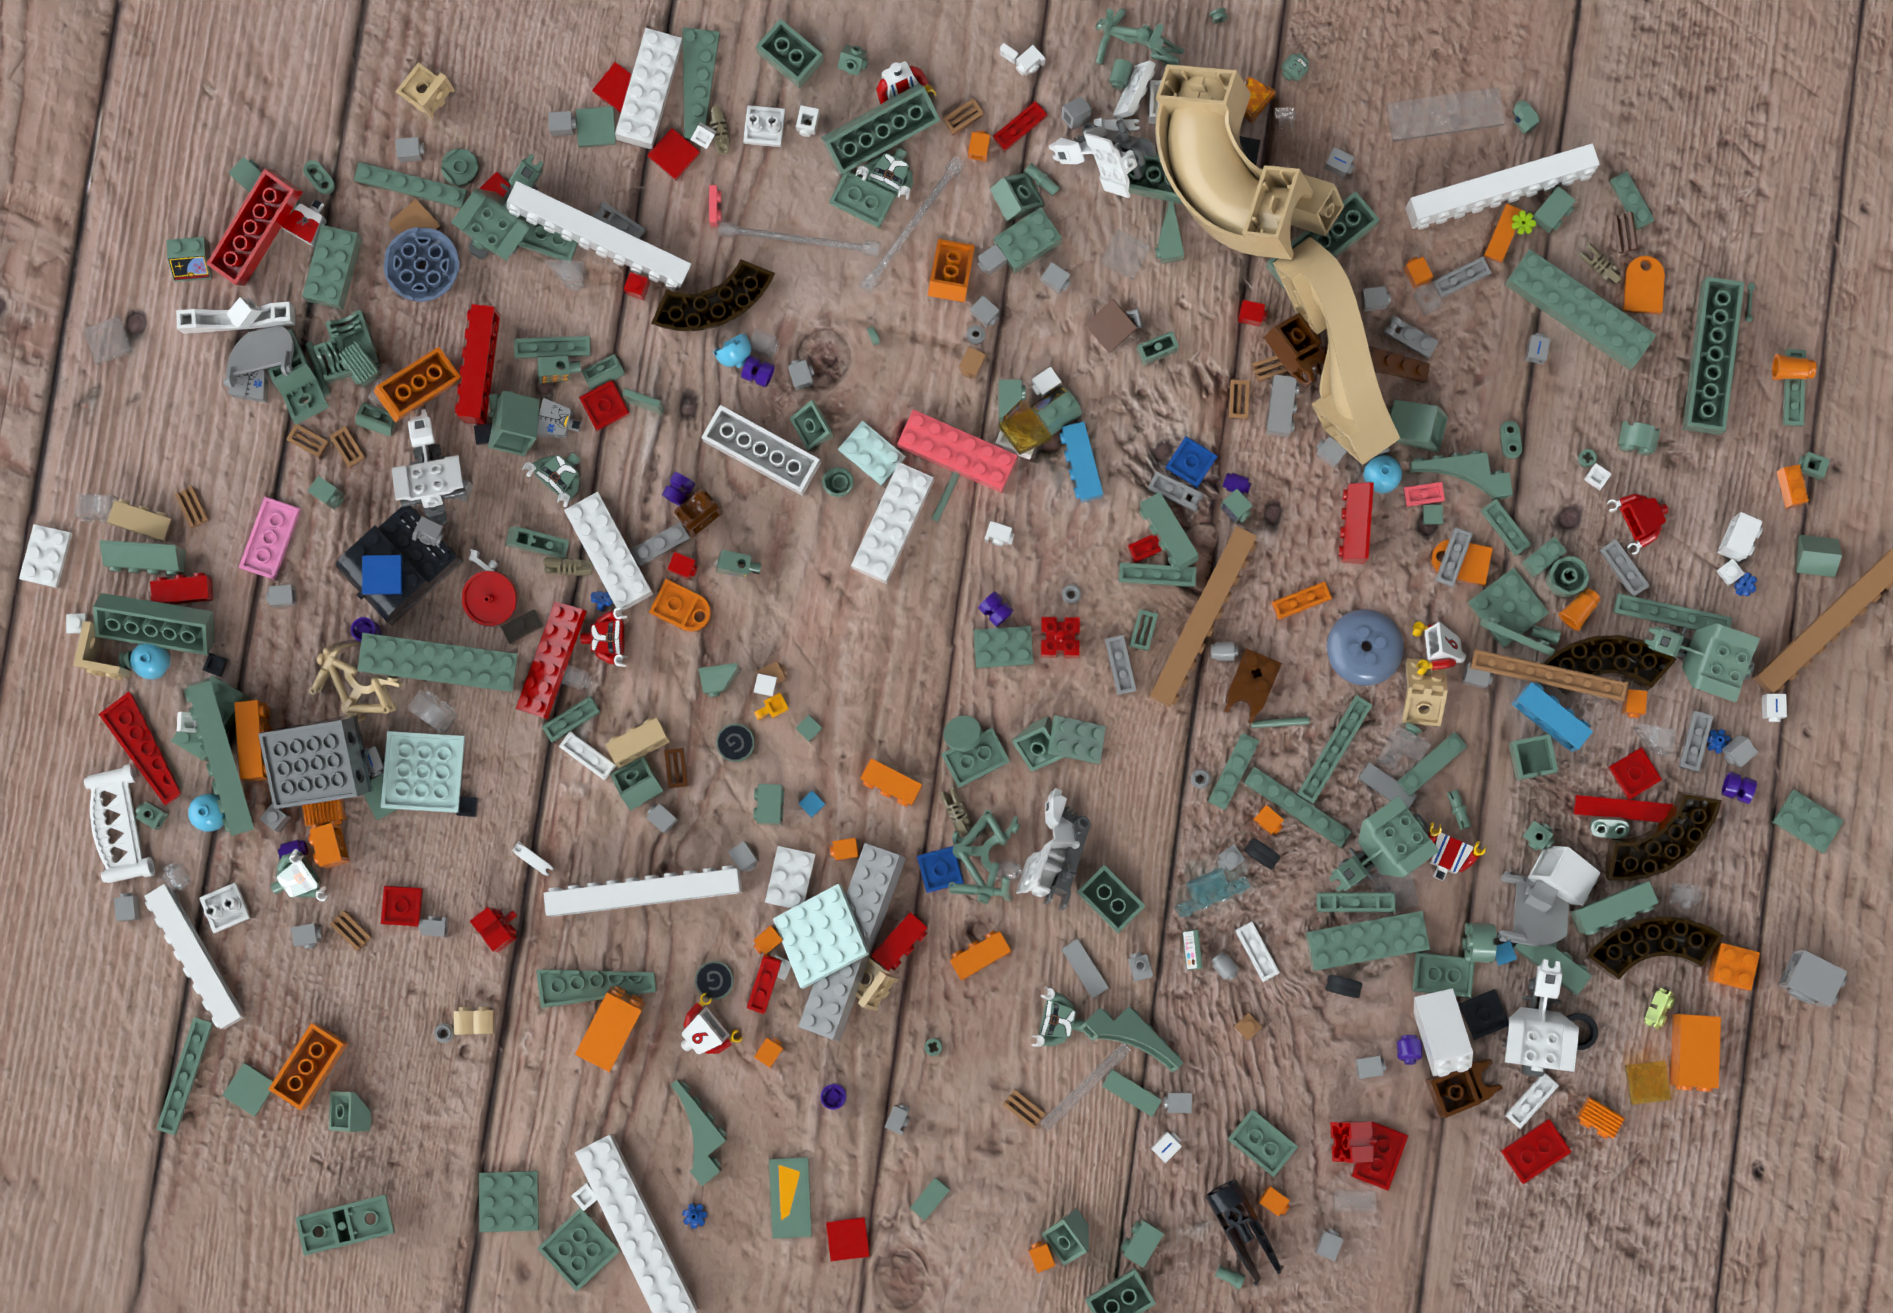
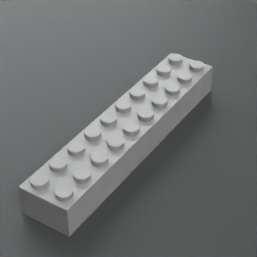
[798,843,906,1042]

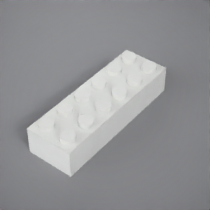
[615,28,683,150]
[701,405,821,496]
[851,462,934,584]
[564,492,654,611]

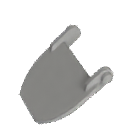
[223,325,294,388]
[1497,871,1569,947]

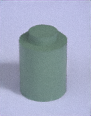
[1109,59,1133,90]

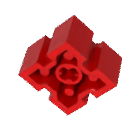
[1041,617,1080,658]
[470,907,518,953]
[1330,1121,1377,1163]

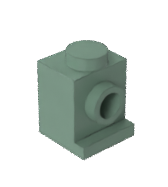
[1797,452,1830,481]
[135,801,169,830]

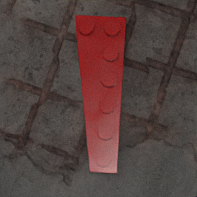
[98,692,182,806]

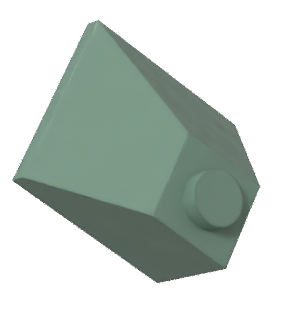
[699,663,741,697]
[1012,716,1064,772]
[329,1091,372,1132]
[1041,1208,1089,1266]

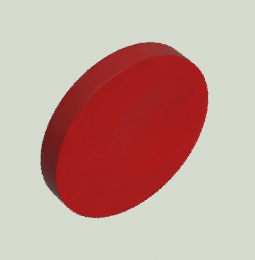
[462,570,518,626]

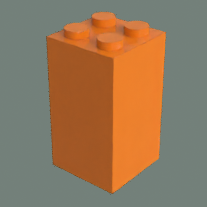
[575,986,646,1072]
[1670,1014,1721,1092]

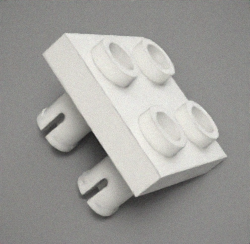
[743,105,785,147]
[200,883,251,933]

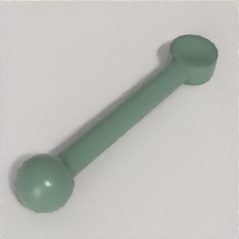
[1745,283,1755,322]

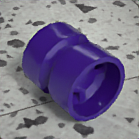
[741,355,775,388]
[661,472,696,506]
[978,591,1014,627]
[351,617,381,642]
[1721,772,1757,804]
[820,1083,847,1110]

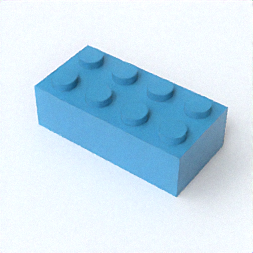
[1511,682,1593,753]

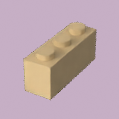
[106,499,171,541]
[605,718,670,768]

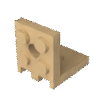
[395,62,455,119]
[73,621,131,681]
[1402,658,1448,726]
[855,958,899,1011]

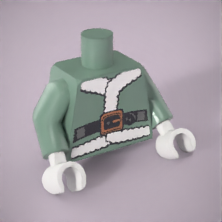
[856,148,914,200]
[522,452,581,507]
[270,849,330,901]
[1031,987,1085,1047]

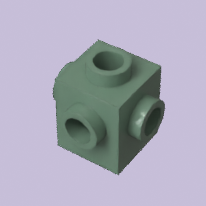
[837,44,868,75]
[1523,821,1555,851]

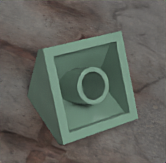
[790,399,833,451]
[1796,535,1842,577]

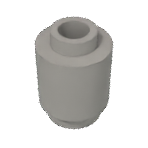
[1211,642,1238,661]
[1211,951,1239,981]

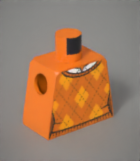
[1244,77,1276,124]

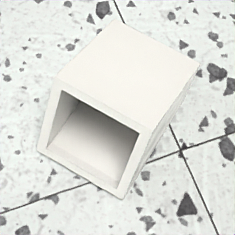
[1528,846,1601,905]

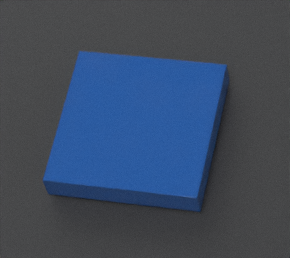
[1165,436,1218,488]
[362,555,402,595]
[917,846,964,893]

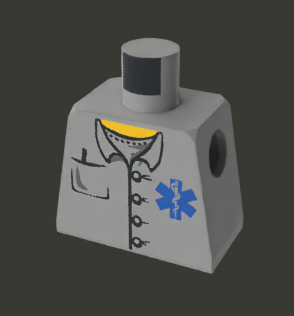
[228,369,269,403]
[537,398,582,438]

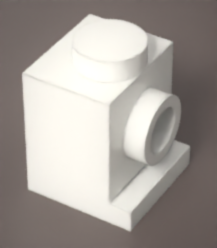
[1016,45,1045,76]
[796,105,820,137]
[985,521,1015,546]

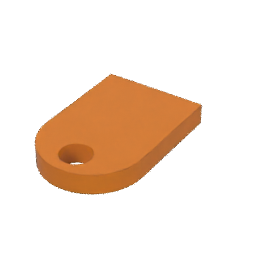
[1623,256,1665,315]
[1431,539,1493,586]
[648,579,711,632]

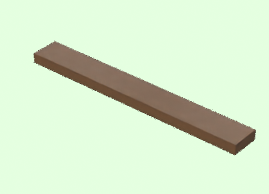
[1470,649,1628,702]

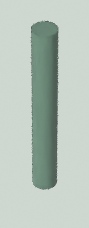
[305,342,331,396]
[1251,717,1309,728]

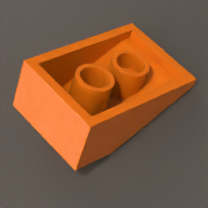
[928,239,975,303]

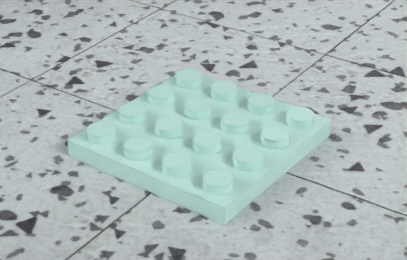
[381,731,465,813]
[773,884,869,989]

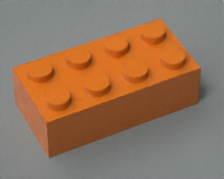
[373,347,461,423]
[234,700,272,782]
[268,1023,349,1111]

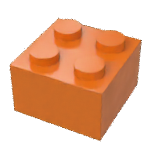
[308,823,350,868]
[1707,943,1760,991]

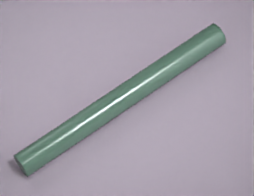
[931,472,960,522]

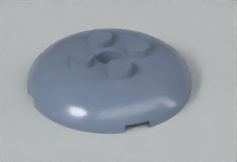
[383,227,459,302]
[1327,609,1404,686]

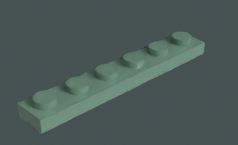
[354,162,468,209]
[1613,593,1732,631]
[1297,695,1372,804]
[1243,767,1351,848]
[156,1017,214,1135]

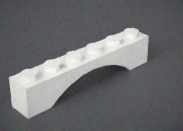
[176,302,295,334]

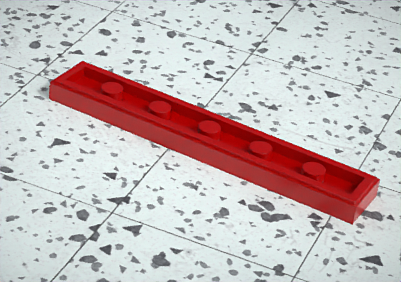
[1573,795,1673,823]

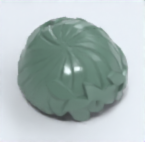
[822,467,854,497]

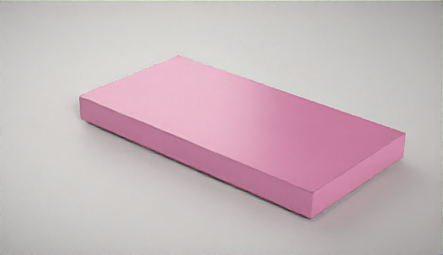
[238,496,301,580]

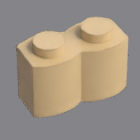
[454,1006,495,1035]

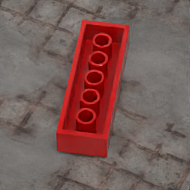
[206,169,303,286]
[455,304,501,425]

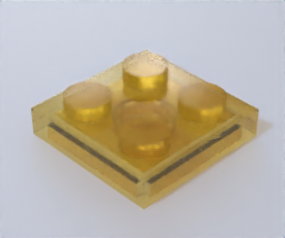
[998,408,1052,455]
[1625,1060,1671,1105]

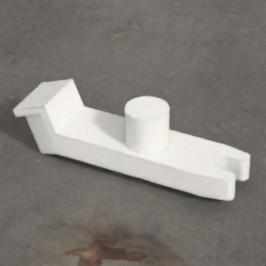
[1094,118,1140,132]
[469,549,499,571]
[512,841,554,876]

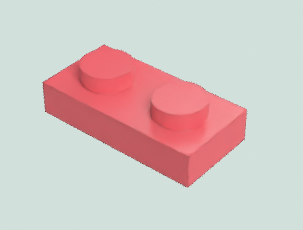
[709,185,722,227]
[1403,482,1445,507]

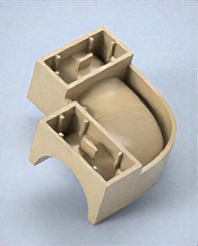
[1155,64,1313,260]
[1273,237,1400,465]

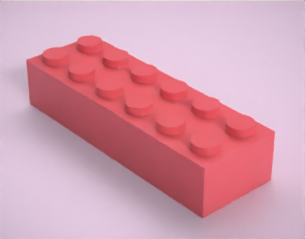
[897,409,1018,493]

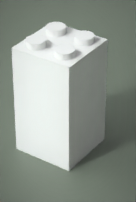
[1413,988,1473,1077]

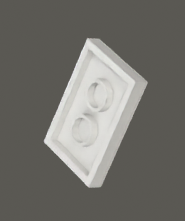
[1113,60,1156,119]
[19,524,72,588]
[765,846,816,909]

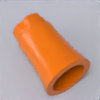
[1772,354,1817,380]
[1558,588,1601,631]

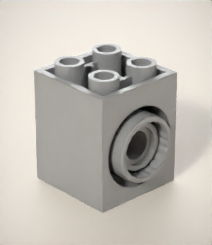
[1778,950,1847,1007]

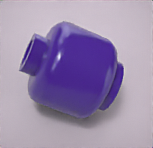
[1397,1035,1422,1065]

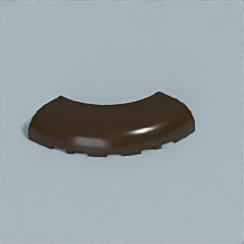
[651,259,775,332]
[1543,635,1677,694]
[1605,791,1722,881]
[1586,916,1724,980]

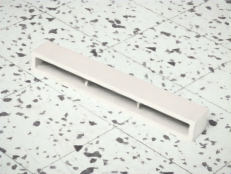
[144,884,245,1029]

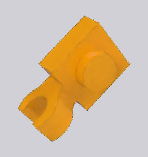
[754,693,789,720]

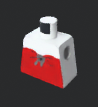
[282,199,326,248]

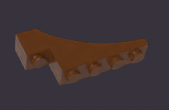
[1325,345,1430,383]

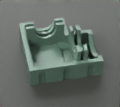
[313,310,381,384]

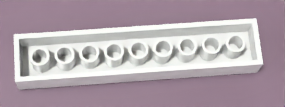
[1405,143,1600,230]
[507,181,691,291]
[543,865,743,917]
[575,1134,699,1313]

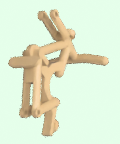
[309,639,403,722]

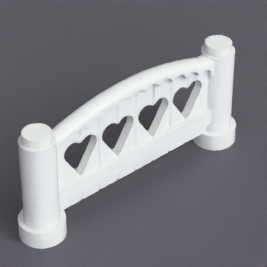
[84,763,155,883]

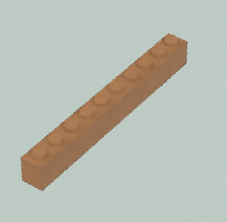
[1149,526,1258,708]
[1753,548,1893,694]

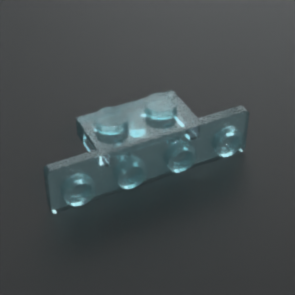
[1175,868,1251,917]

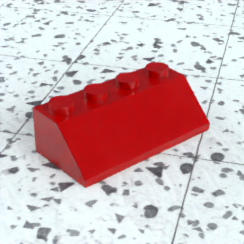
[1338,482,1374,564]

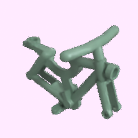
[1095,8,1185,67]
[948,810,1020,904]

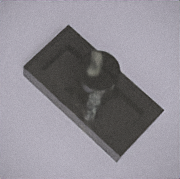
[500,609,544,644]

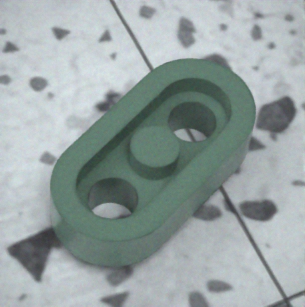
[303,160,335,195]
[1499,421,1522,460]
[1590,816,1630,838]

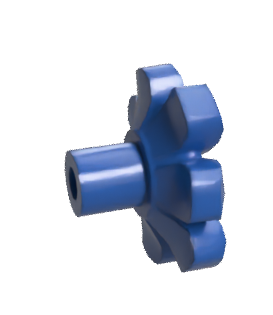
[1734,572,1757,597]
[591,591,613,611]
[1707,729,1730,754]
[682,1203,707,1229]

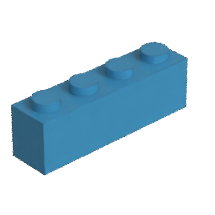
[1059,422,1103,503]

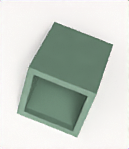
[488,391,539,456]
[1389,400,1448,453]

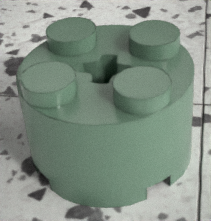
[1618,421,1661,456]
[1546,556,1589,598]
[1462,923,1497,963]

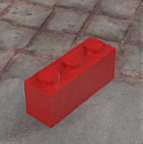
[150,573,213,605]
[871,912,928,971]

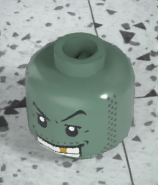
[1281,53,1309,82]

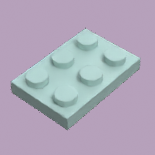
[838,421,906,486]

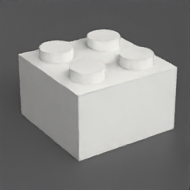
[1717,512,1763,562]

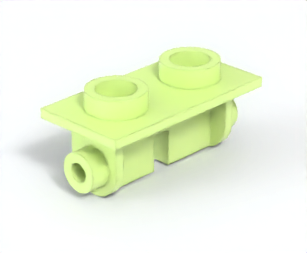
[1644,988,1675,1030]

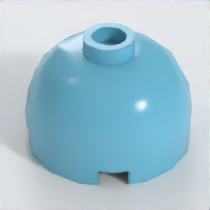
[713,333,751,368]
[1363,455,1402,494]
[130,643,171,680]
[188,794,226,832]

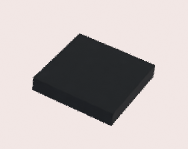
[1458,989,1509,1040]

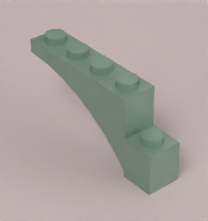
[1409,450,1513,500]
[1079,1007,1184,1073]
[671,1079,727,1186]

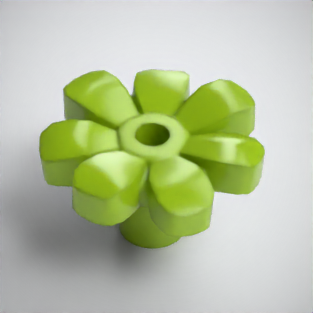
[1511,210,1536,235]

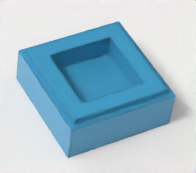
[798,791,825,818]
[1495,941,1517,966]

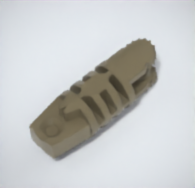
[709,105,729,155]
[1577,242,1622,284]
[543,557,593,576]
[940,786,971,837]

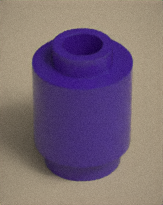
[1222,472,1252,495]
[278,839,308,859]

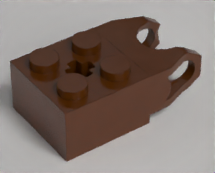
[1263,312,1326,386]
[674,488,723,537]
[1224,648,1282,724]
[1425,1059,1503,1118]

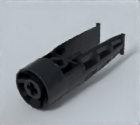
[1205,1179,1284,1286]

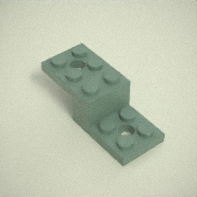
[267,328,329,425]
[295,1194,395,1256]

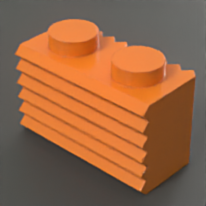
[1777,464,1809,508]
[302,799,347,829]
[1576,1097,1625,1140]

